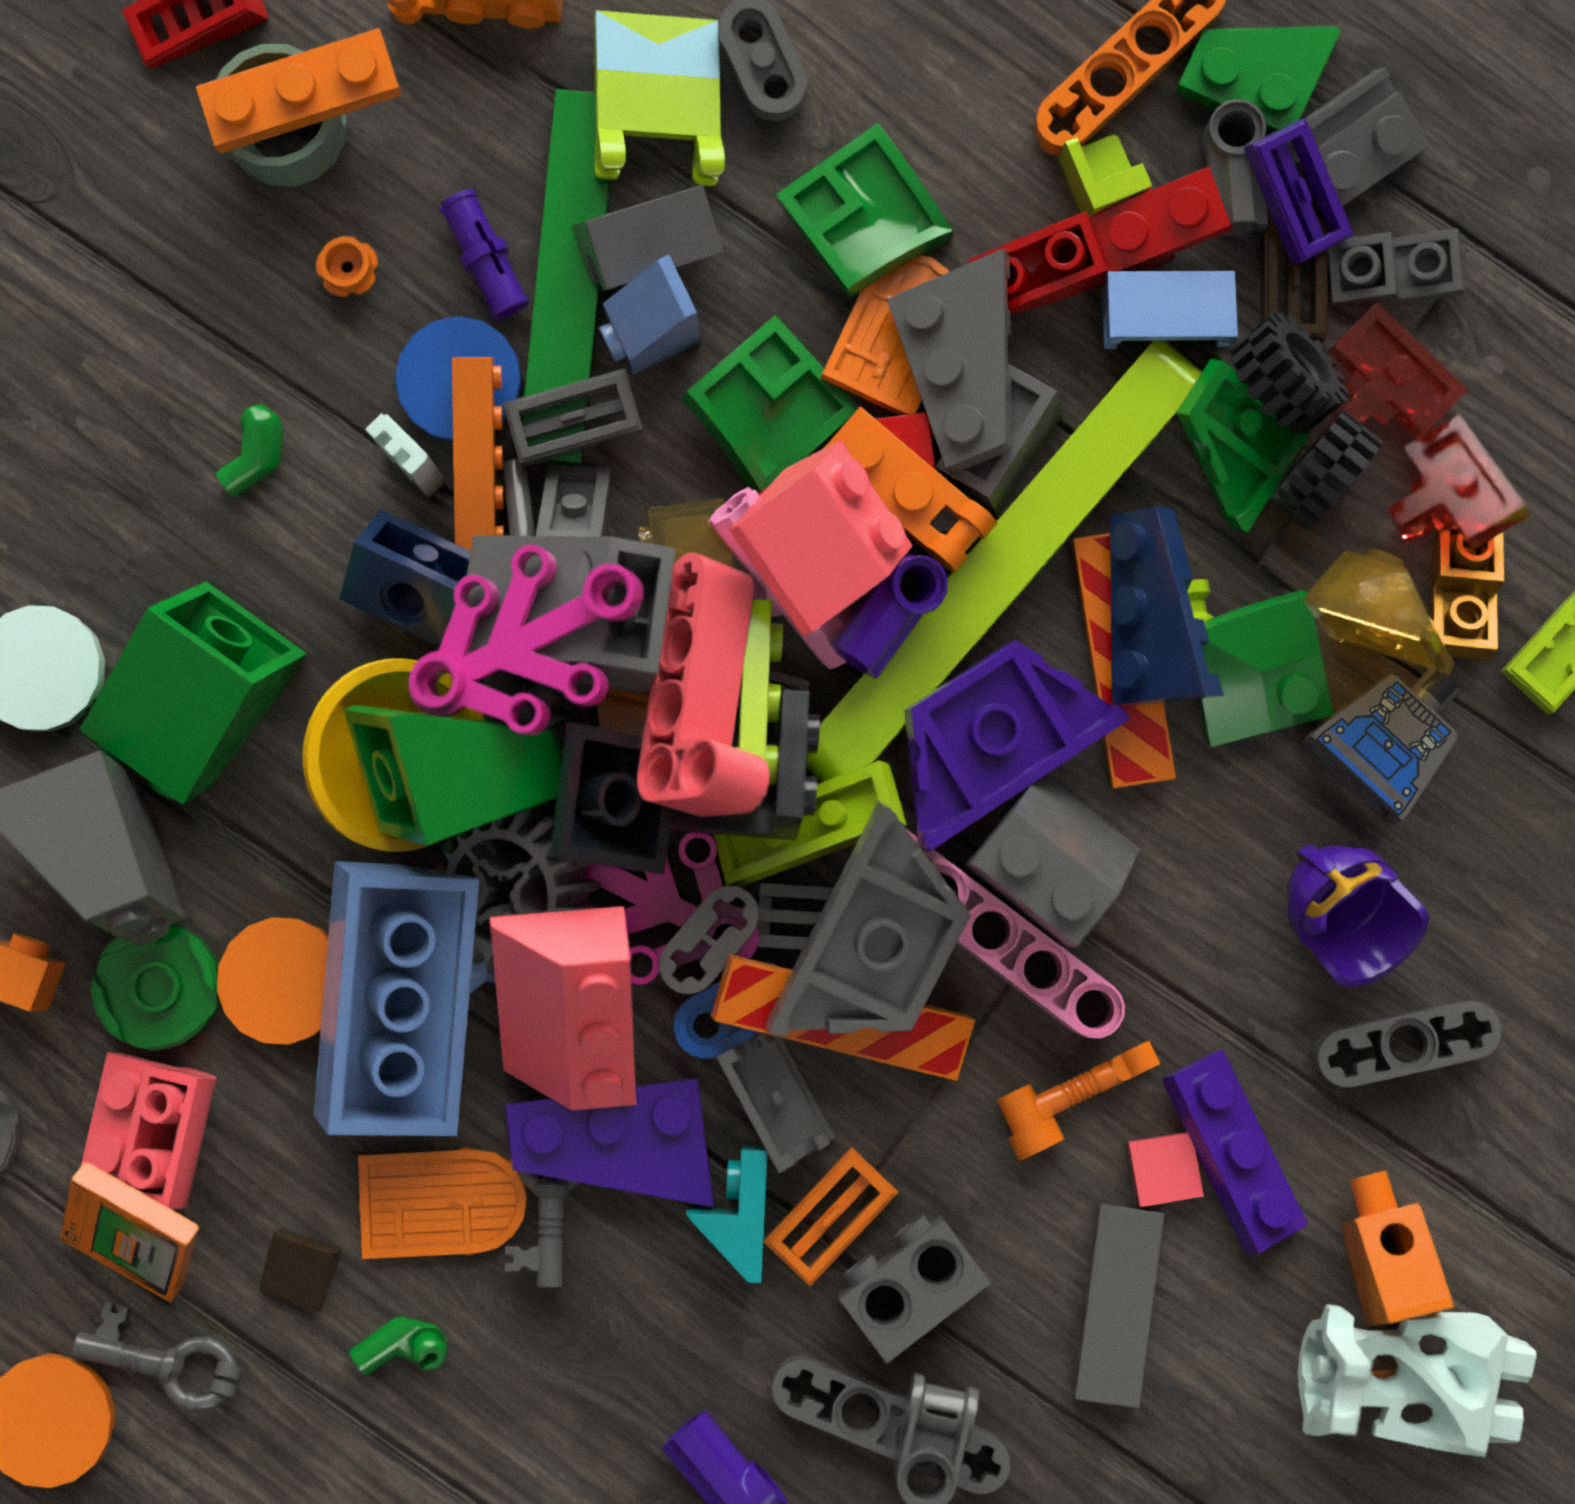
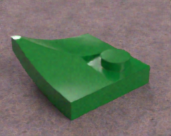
[776,123,954,298]
[681,315,859,493]
[1197,590,1333,747]

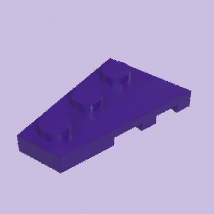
[504,1078,714,1207]

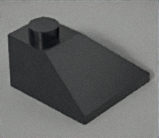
[550,723,672,874]

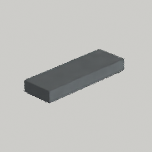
[1073,1202,1165,1408]

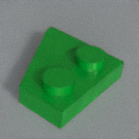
[1175,26,1341,135]
[1177,359,1312,533]

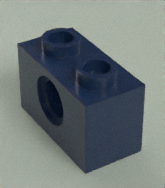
[339,509,471,647]

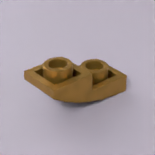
[1428,520,1504,661]

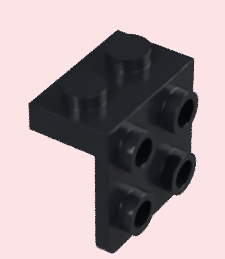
[670,690,820,840]

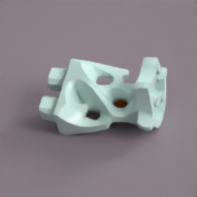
[1298,1304,1536,1457]

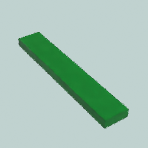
[522,89,611,466]

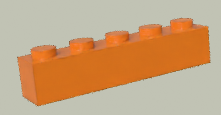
[452,357,504,551]

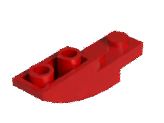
[968,167,1233,315]

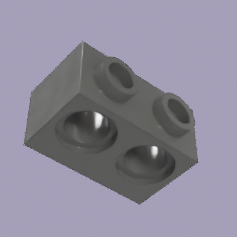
[838,1214,991,1363]

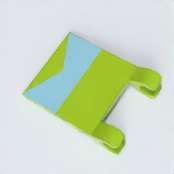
[594,10,725,187]

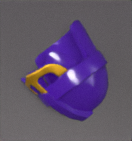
[1287,844,1429,987]

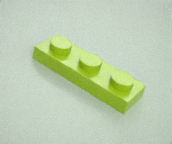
[737,599,783,806]
[713,760,907,887]

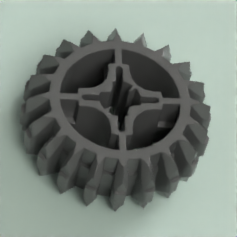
[432,805,602,974]

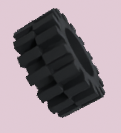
[1231,312,1349,435]
[1269,410,1384,532]

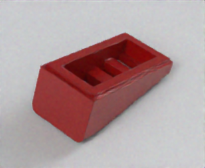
[122,0,269,69]

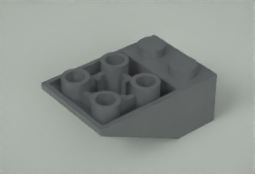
[467,535,676,695]

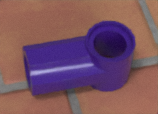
[829,555,948,679]
[662,1408,789,1504]

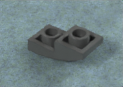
[1328,228,1466,305]

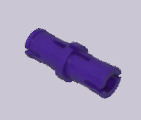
[438,189,530,320]

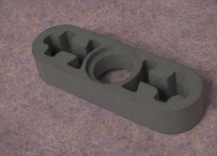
[1312,1001,1502,1087]

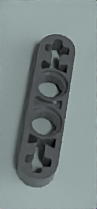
[772,1354,1011,1495]

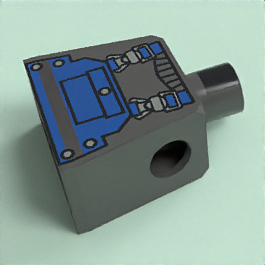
[1299,666,1460,824]

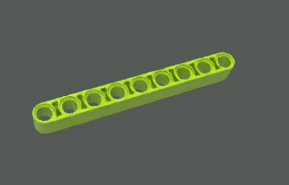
[806,341,1202,783]

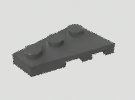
[887,248,1012,475]

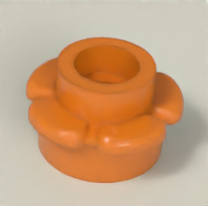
[316,236,378,298]

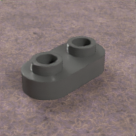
[719,0,807,121]

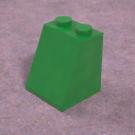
[79,582,307,805]
[343,705,564,845]

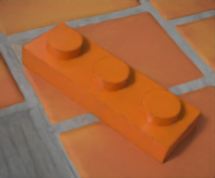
[196,28,402,154]

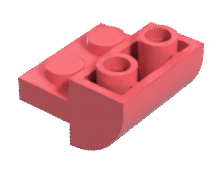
[81,1052,217,1209]

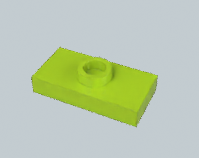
[1501,590,1575,715]

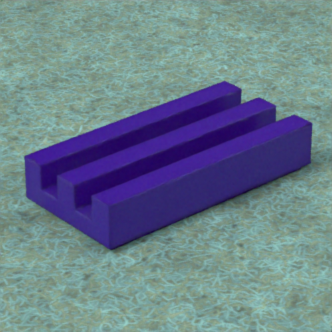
[1243,118,1354,264]

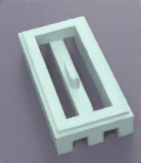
[365,413,444,498]

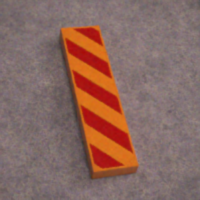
[1071,533,1176,789]
[710,954,975,1081]

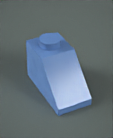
[599,255,701,375]

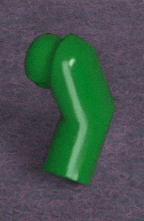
[215,404,284,498]
[349,1316,447,1376]

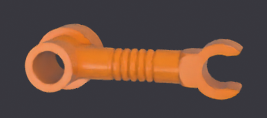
[996,1041,1160,1161]

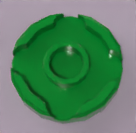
[90,925,220,1051]

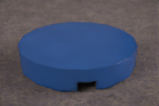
[395,316,523,443]

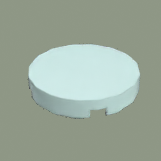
[0,605,105,732]

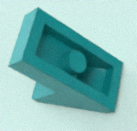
[686,1145,767,1283]

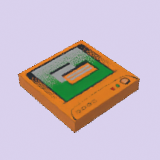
[60,1162,199,1303]

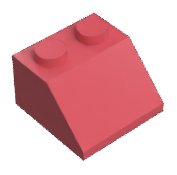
[729,440,913,637]

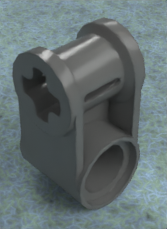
[894,1373,979,1504]

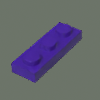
[1161,1049,1308,1255]

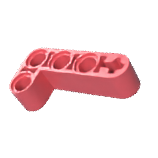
[637,553,769,817]

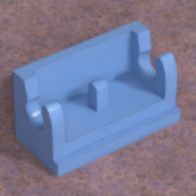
[1100,271,1238,349]

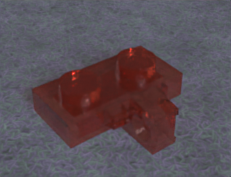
[1328,302,1468,439]
[1388,414,1529,550]

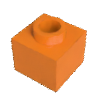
[0,933,66,1012]

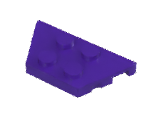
[904,640,1131,852]

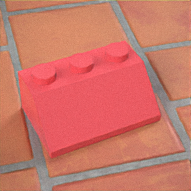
[490,906,636,1111]

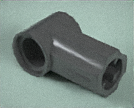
[1199,99,1268,237]

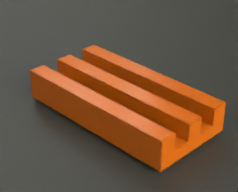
[763,1146,899,1287]

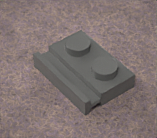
[1286,67,1430,214]

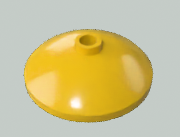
[303,658,485,852]

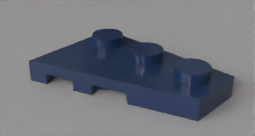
[1110,506,1224,707]

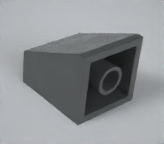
[0,750,186,945]
[961,774,1141,948]

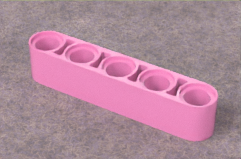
[905,828,1125,1038]

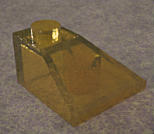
[1305,549,1455,675]

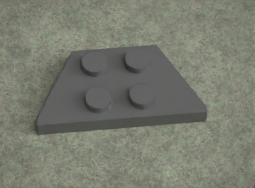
[765,800,971,1035]

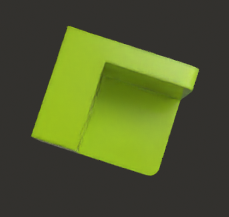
[1058,135,1152,216]

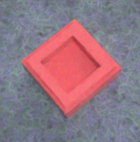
[1126,1131,1204,1207]

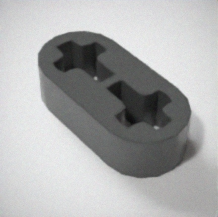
[659,886,760,994]

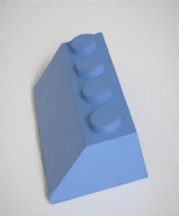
[313,861,480,1136]

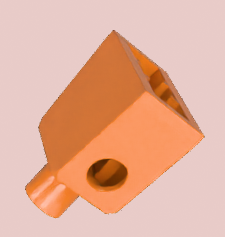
[1341,1171,1454,1327]

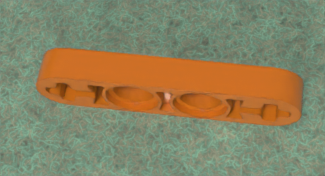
[1033,0,1226,156]

